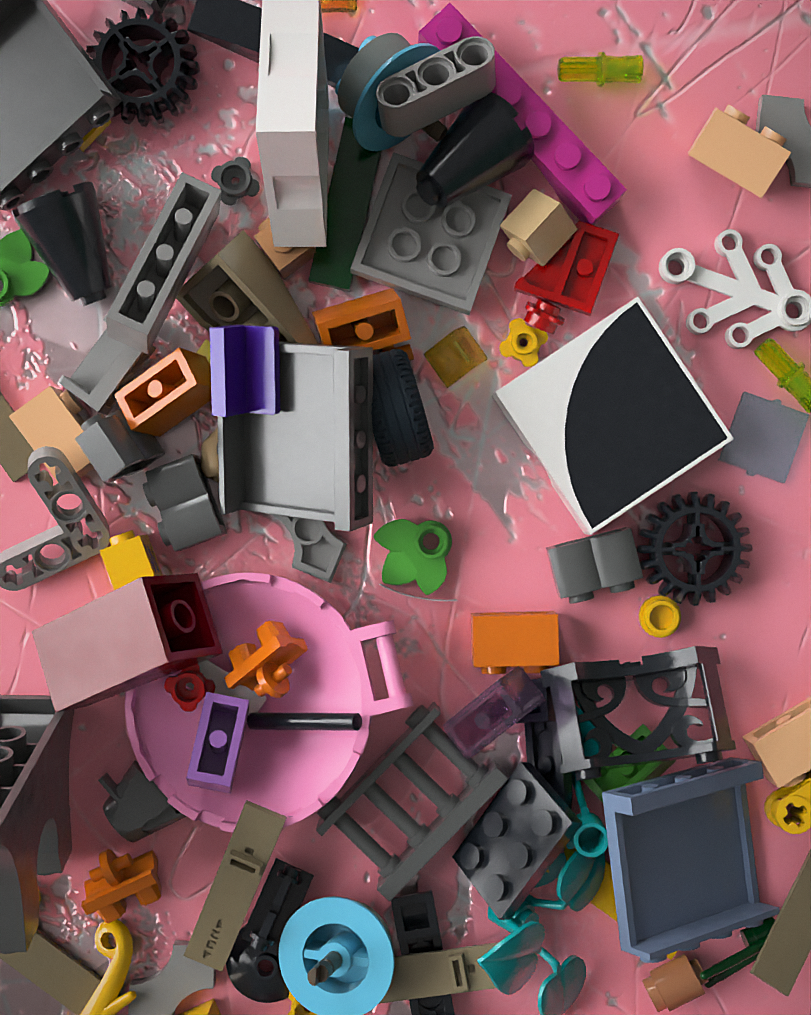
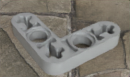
[0,446,110,591]

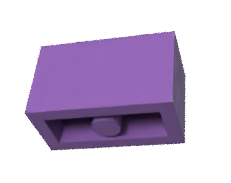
[186,692,249,794]

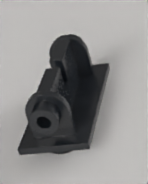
[241,858,314,956]

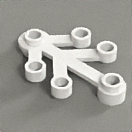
[658,229,811,349]

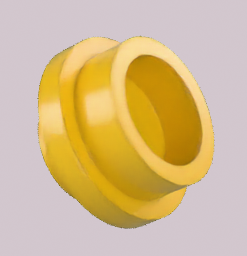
[638,595,681,638]

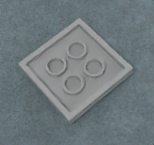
[350,152,512,315]

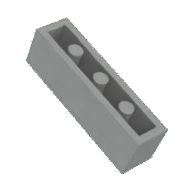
[106,172,222,354]

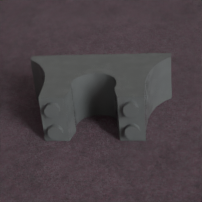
[0,695,74,954]

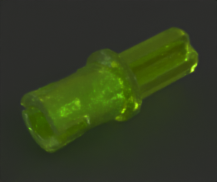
[557,52,643,87]
[754,338,811,413]

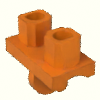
[224,621,308,698]
[81,849,162,924]

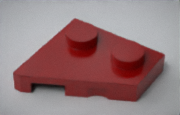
[514,221,619,316]

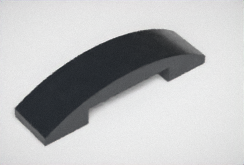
[511,678,572,853]
[391,890,455,1015]

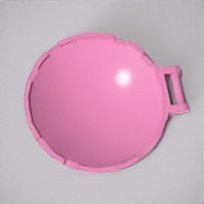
[125,572,414,832]

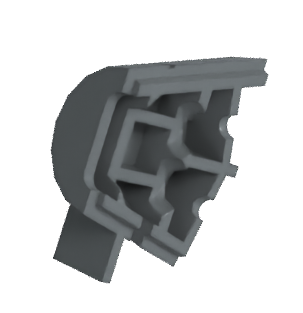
[98,760,187,843]

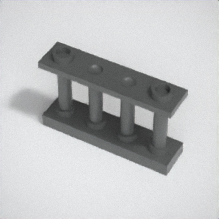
[316,702,508,902]

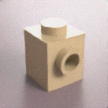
[500,188,577,266]

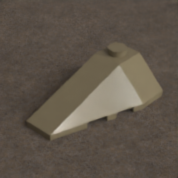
[176,230,318,344]

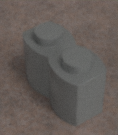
[75,408,165,483]
[143,454,227,551]
[546,527,644,604]

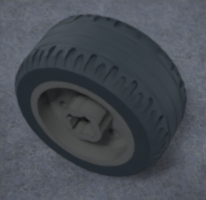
[371,349,434,467]

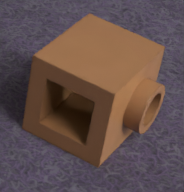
[254,217,316,280]

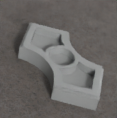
[755,95,811,188]
[271,514,347,583]
[128,940,216,1015]

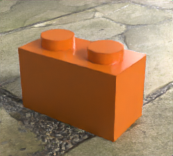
[114,347,211,437]
[471,611,559,675]

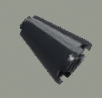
[416,92,534,208]
[11,182,112,307]

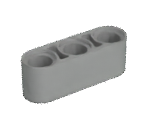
[376,36,496,137]

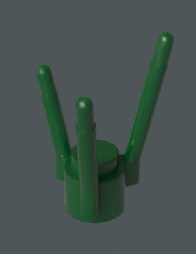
[700,916,775,988]

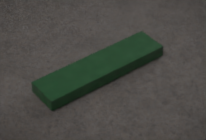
[308,117,382,292]

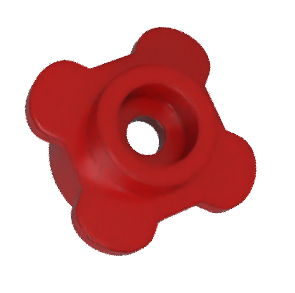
[524,298,565,334]
[164,664,216,712]

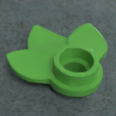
[0,229,50,307]
[374,519,452,595]

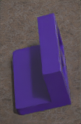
[210,325,280,417]

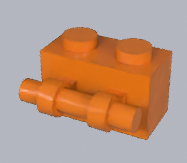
[312,288,414,361]

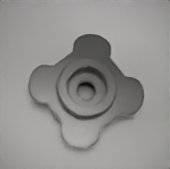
[211,157,260,206]

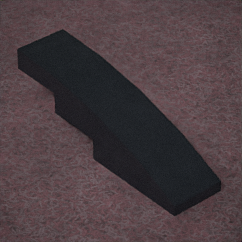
[186,0,359,88]

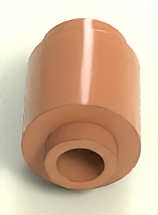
[642,953,709,1012]

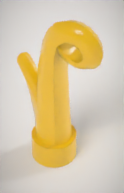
[80,920,137,1015]

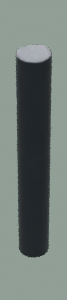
[247,713,362,731]

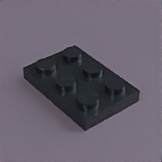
[452,762,582,920]

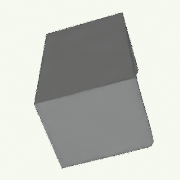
[58,315,156,415]

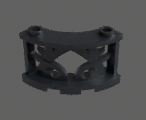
[540,646,736,781]

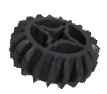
[86,7,200,127]
[636,492,753,606]

